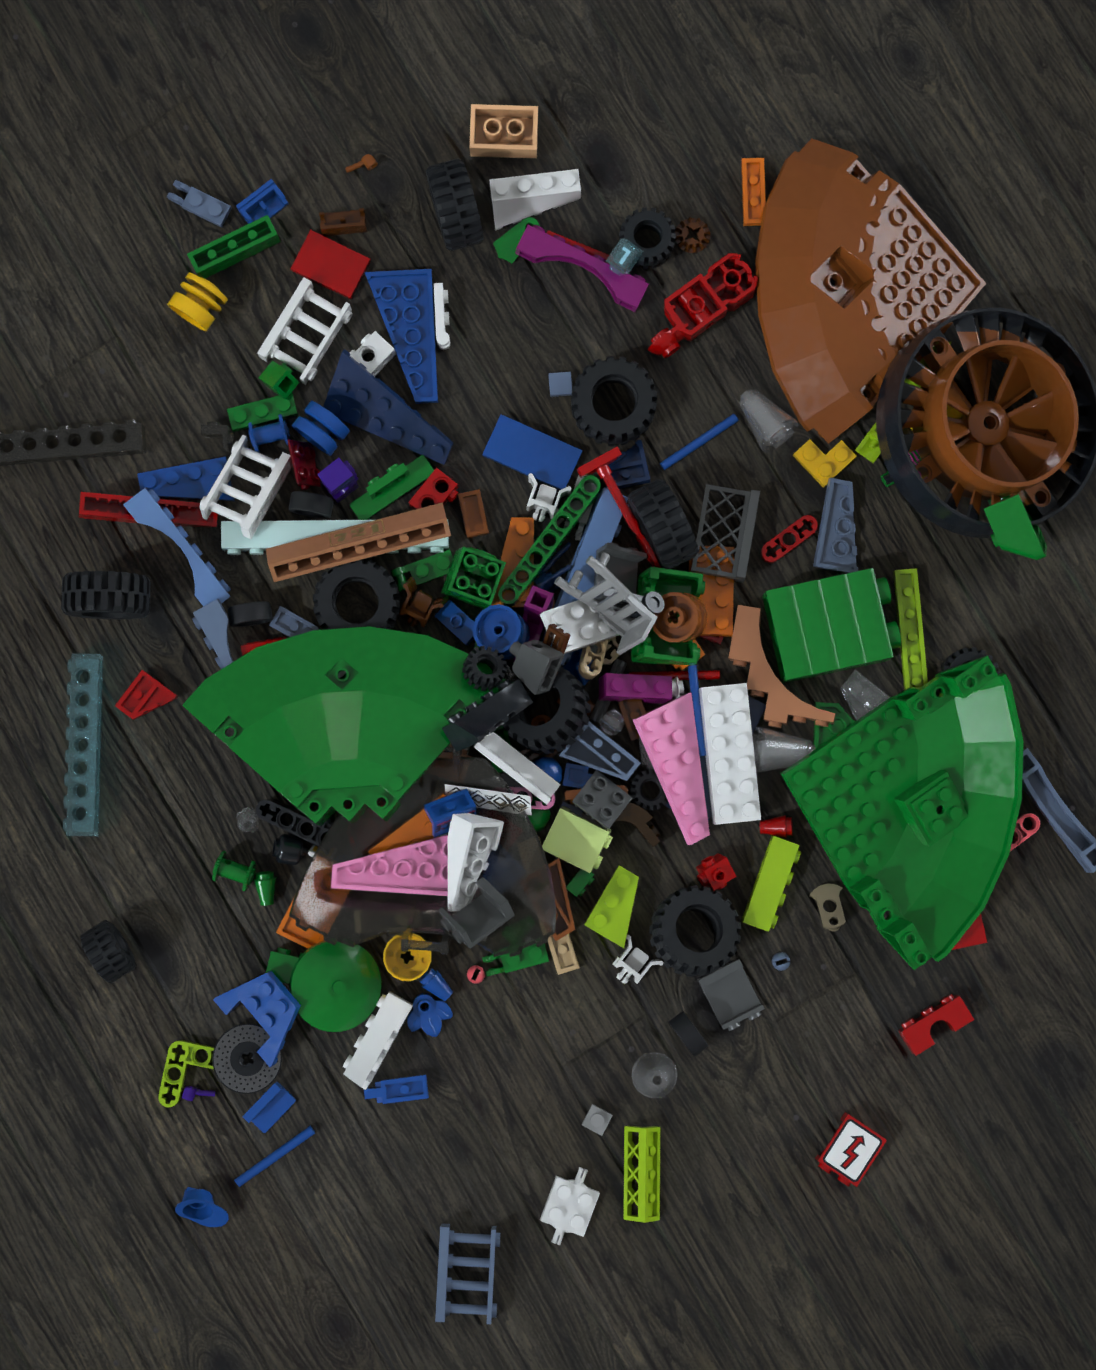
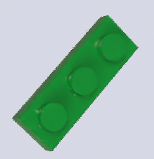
[227,392,298,432]

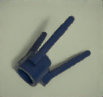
[534,542,572,593]

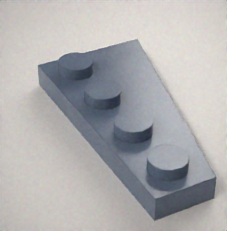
[813,478,858,574]

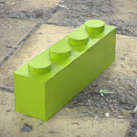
[741,836,801,932]

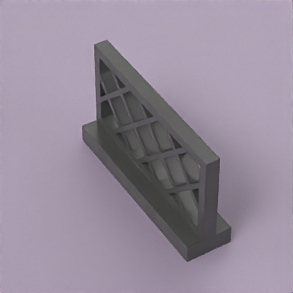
[691,484,760,583]

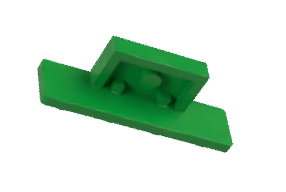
[350,455,434,520]

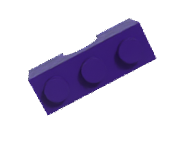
[317,458,359,503]

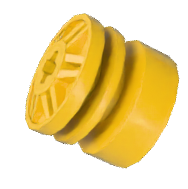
[167,272,228,331]
[383,933,431,981]

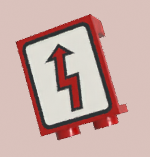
[815,1112,887,1187]

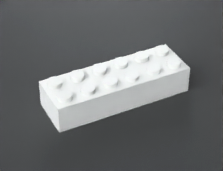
[699,683,761,825]

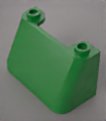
[631,567,705,665]

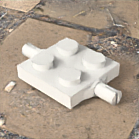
[540,1167,600,1245]

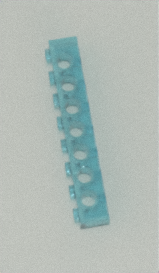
[63,654,103,837]

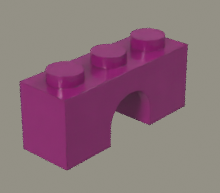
[599,673,672,704]

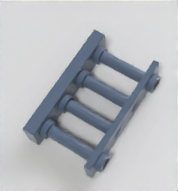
[435,1223,501,1325]

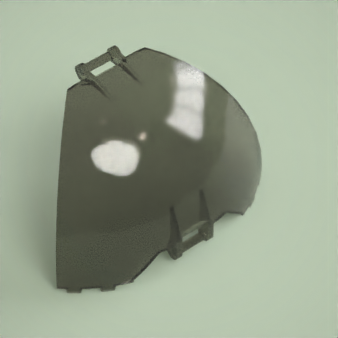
[289,744,556,957]

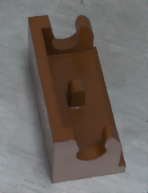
[319,208,367,236]

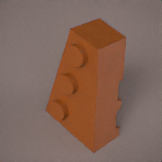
[520,858,575,941]

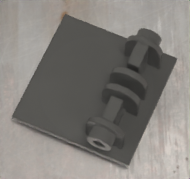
[572,770,633,830]

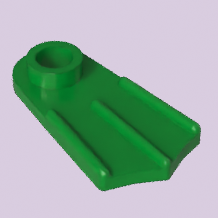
[493,217,540,264]

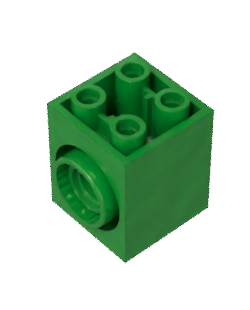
[441,547,506,608]

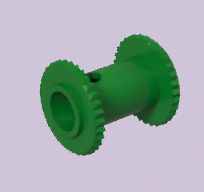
[212,851,256,892]

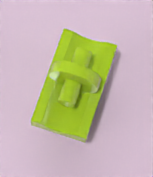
[855,423,881,463]

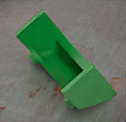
[984,494,1047,560]

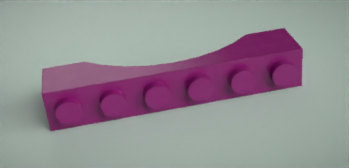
[515,225,649,312]

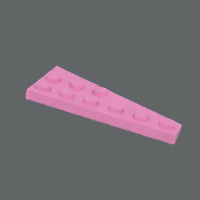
[633,692,710,845]
[331,835,448,896]

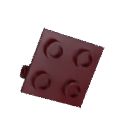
[287,440,321,490]

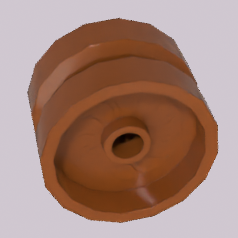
[652,592,707,642]

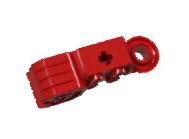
[648,253,758,358]

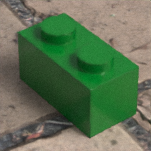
[566,869,594,897]

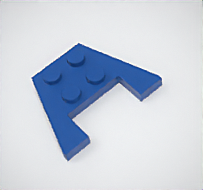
[213,971,301,1067]

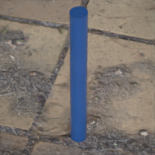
[660,414,739,470]
[688,665,706,756]
[234,1126,315,1187]

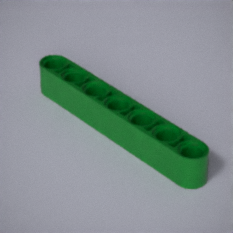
[498,475,600,607]

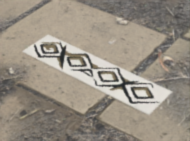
[445,784,532,815]

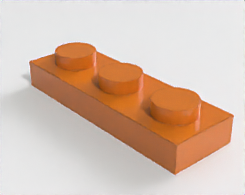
[741,158,766,226]

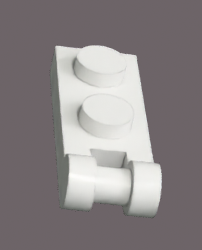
[434,283,451,350]

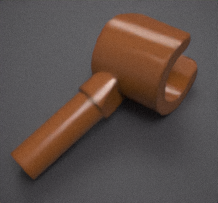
[345,154,378,173]

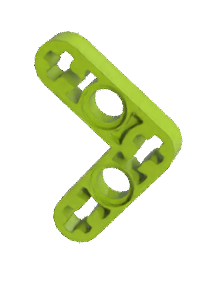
[159,1040,214,1107]

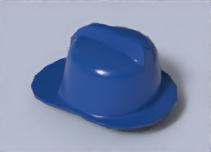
[175,1187,229,1227]

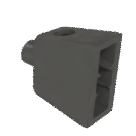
[509,640,564,695]

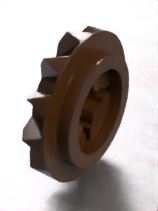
[675,217,710,253]

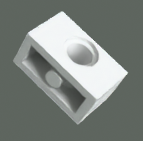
[350,331,396,377]

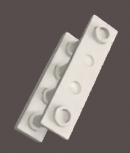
[257,277,352,385]
[199,435,293,539]

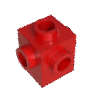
[696,853,737,891]

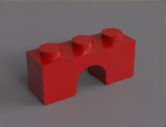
[898,994,974,1056]

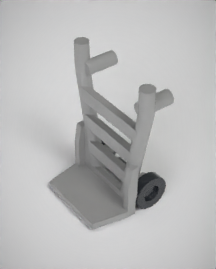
[554,553,665,655]

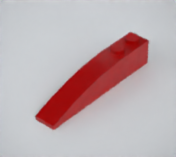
[79,492,218,527]

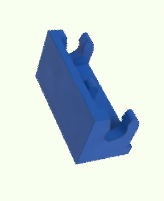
[236,179,289,224]

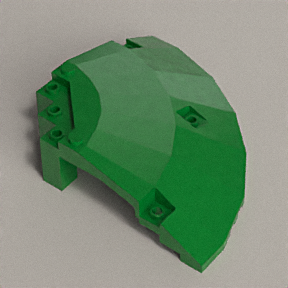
[182,626,505,827]

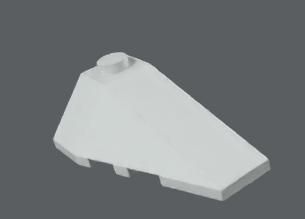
[448,813,504,912]

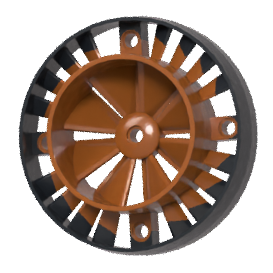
[876,308,1096,538]

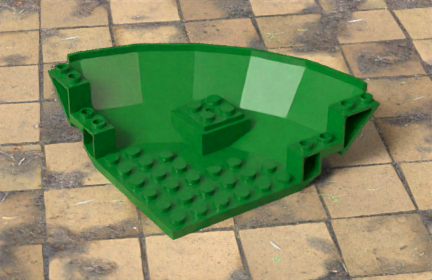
[780,655,1024,970]

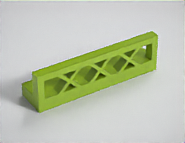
[624,1126,660,1223]

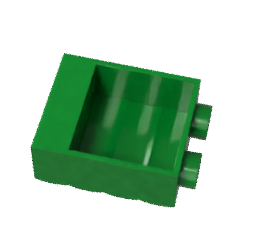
[762,568,901,684]

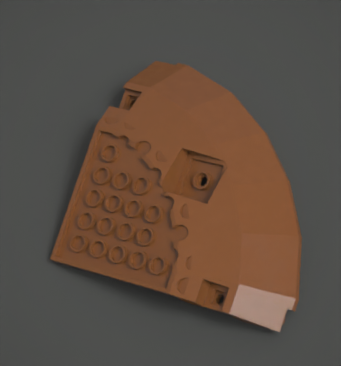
[755,138,986,444]

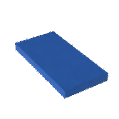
[482,414,583,490]

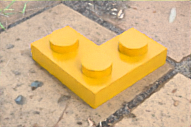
[793,439,857,488]

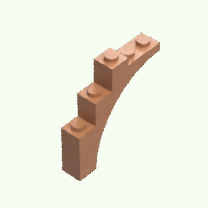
[728,605,835,728]

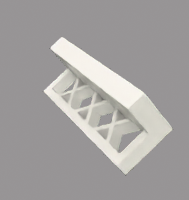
[474,732,560,805]

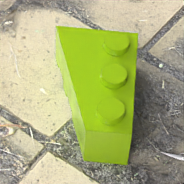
[584,865,639,948]

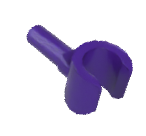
[182,1086,215,1101]

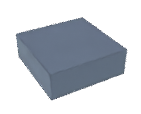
[548,372,572,397]

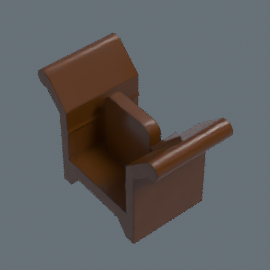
[399,577,450,628]

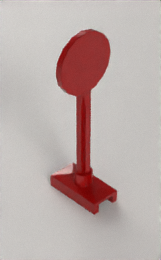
[576,446,661,568]

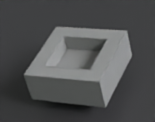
[582,1104,613,1136]

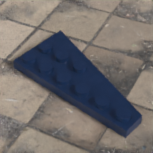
[323,349,454,465]

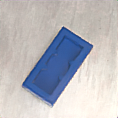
[435,599,475,646]

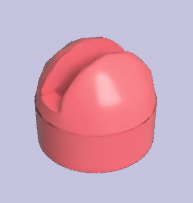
[467,965,485,984]

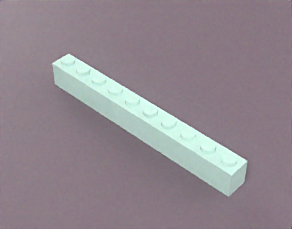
[221,519,449,555]

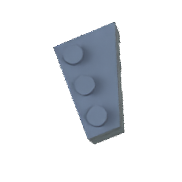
[559,722,641,781]

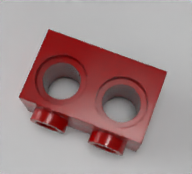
[408,467,459,510]

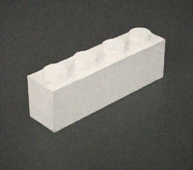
[490,169,581,231]
[343,992,413,1090]

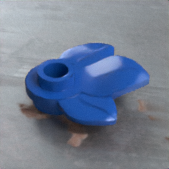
[407,994,453,1037]

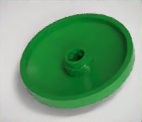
[289,939,381,1032]

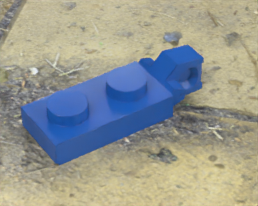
[364,1074,429,1104]

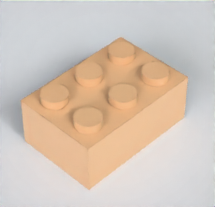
[470,104,538,158]

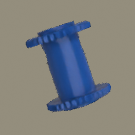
[248,414,290,453]

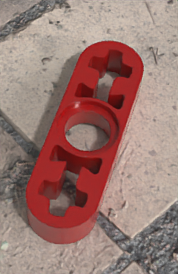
[760,515,818,563]

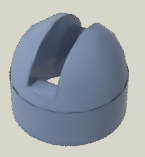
[771,952,790,971]

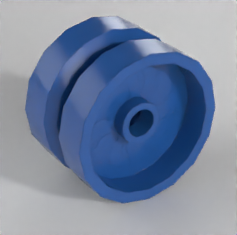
[291,400,350,456]
[473,604,530,660]

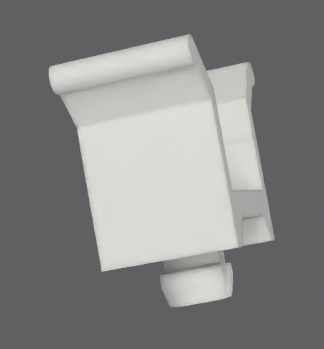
[527,473,571,522]
[612,934,663,984]

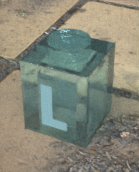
[606,238,644,275]

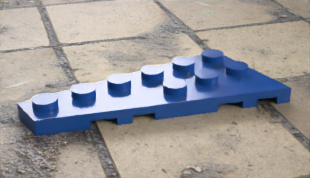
[365,269,438,404]

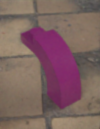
[508,586,554,663]

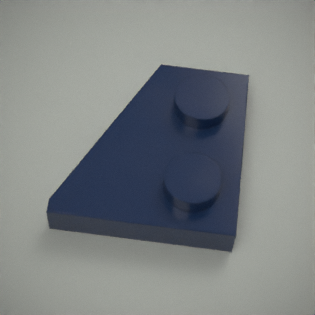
[604,440,650,489]

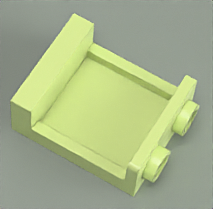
[541,806,613,873]

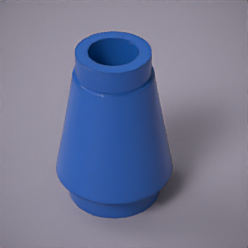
[419,968,453,1001]

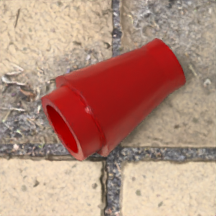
[760,815,793,838]

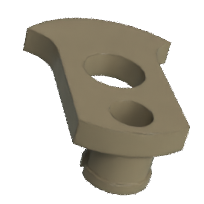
[809,884,846,932]

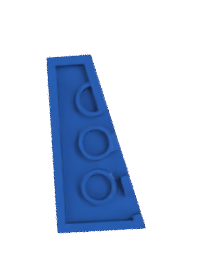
[137,456,235,501]

